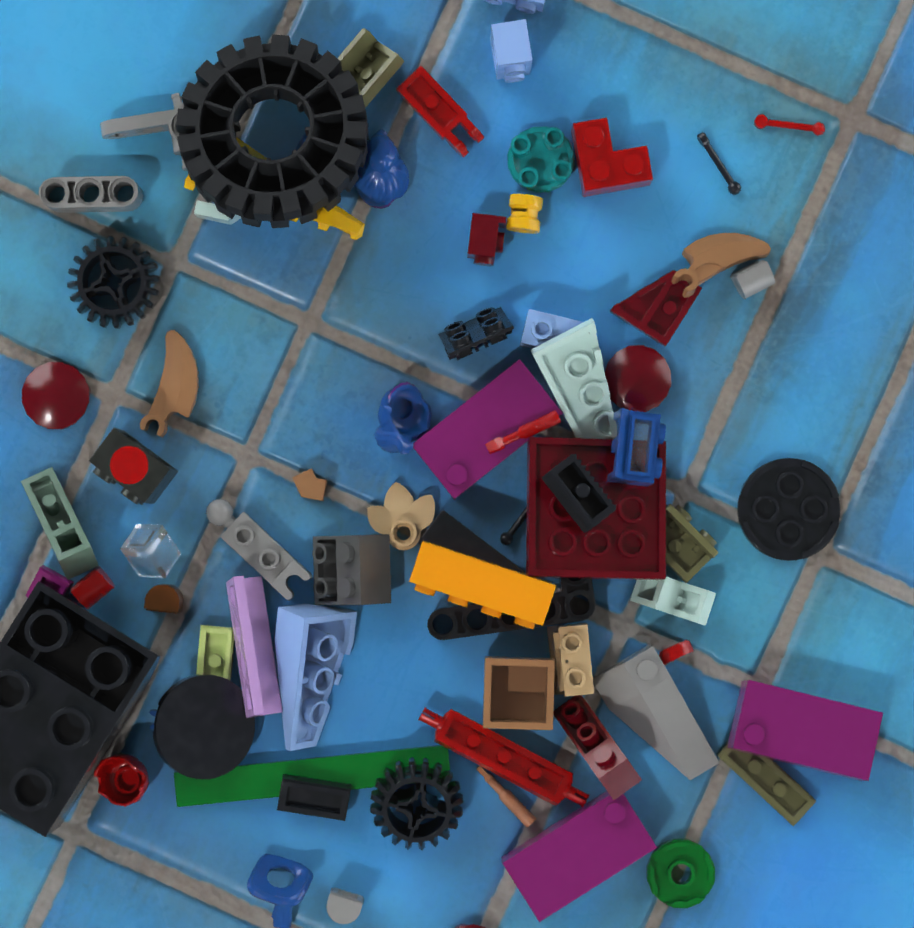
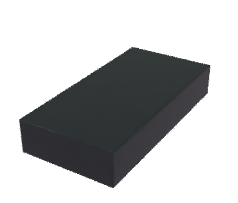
[277,774,351,821]

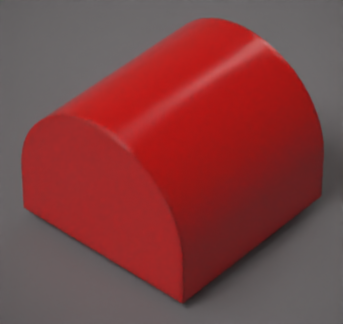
[71,566,115,609]

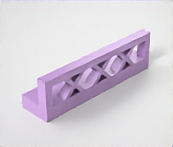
[226,575,282,718]

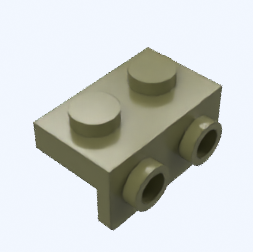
[337,28,404,108]
[666,504,719,583]

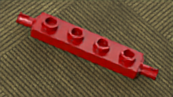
[418,707,590,807]

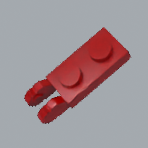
[396,66,484,157]

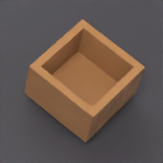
[483,656,555,730]

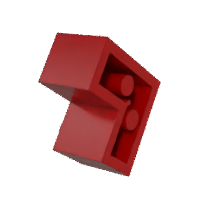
[571,118,653,197]

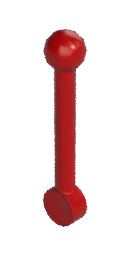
[754,114,826,136]

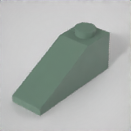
[21,467,99,580]

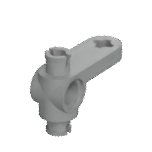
[100,93,187,171]

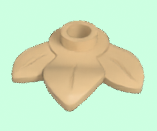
[367,482,435,550]

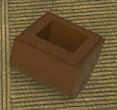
[144,584,184,614]

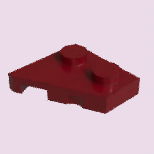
[610,270,702,347]

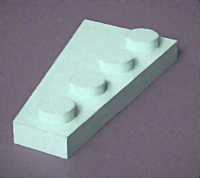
[530,318,617,439]

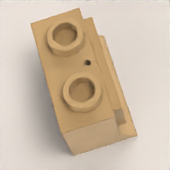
[547,623,594,697]

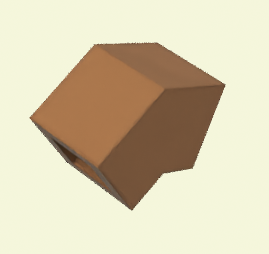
[292,468,328,501]

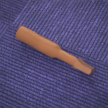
[476,766,537,828]

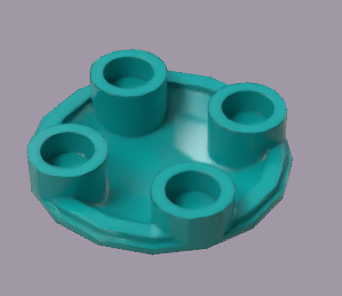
[507,126,575,193]

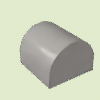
[730,260,775,299]
[326,887,364,924]

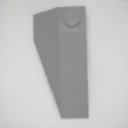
[593,644,719,780]

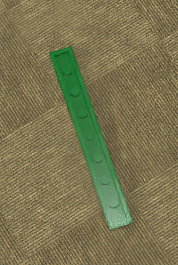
[174,745,450,807]

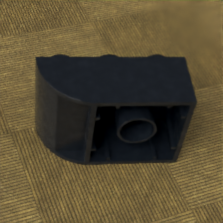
[0,581,160,837]

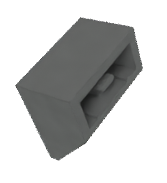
[313,534,391,605]

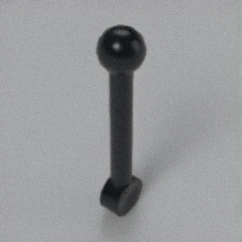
[697,132,741,195]
[500,507,527,545]

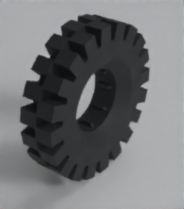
[176,34,369,228]

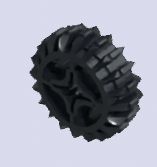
[67,236,161,329]
[370,757,464,850]

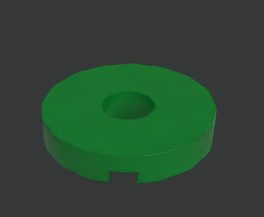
[646,839,715,908]

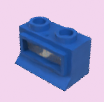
[607,408,666,487]

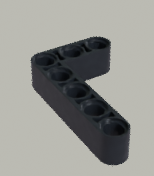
[427,578,595,640]

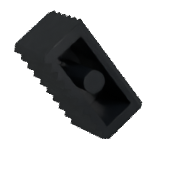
[541,454,616,533]

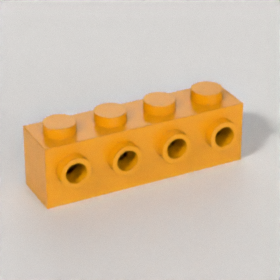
[409,540,556,629]

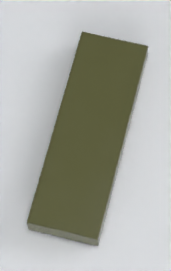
[717,743,816,826]

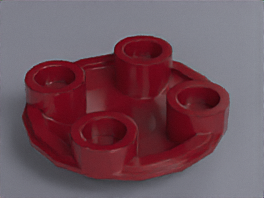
[605,345,671,412]
[22,362,91,430]

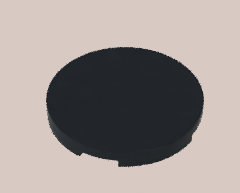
[737,458,840,561]
[152,674,255,780]

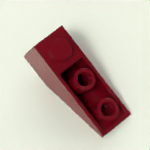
[553,695,642,800]

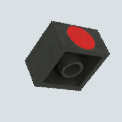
[89,428,178,505]

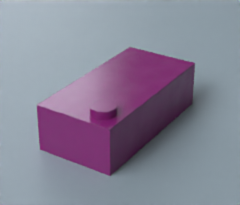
[413,359,562,500]
[727,680,883,781]
[501,791,657,922]

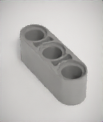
[39,176,143,213]

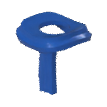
[247,854,313,928]

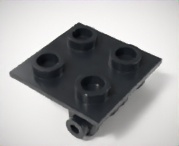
[438,307,514,361]

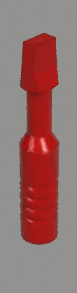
[485,410,561,454]

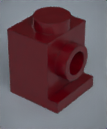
[467,213,507,266]

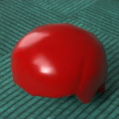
[93,753,149,807]

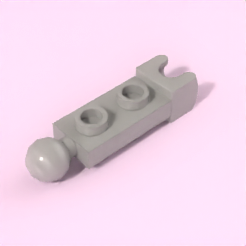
[206,499,313,601]

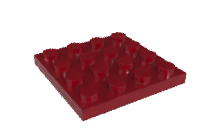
[526,437,666,580]

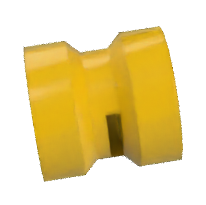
[506,194,543,234]

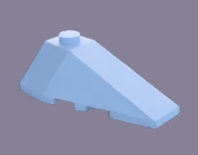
[275,604,357,751]

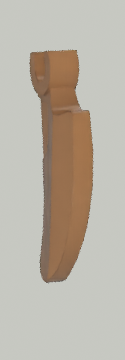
[671,233,771,298]
[140,330,199,437]

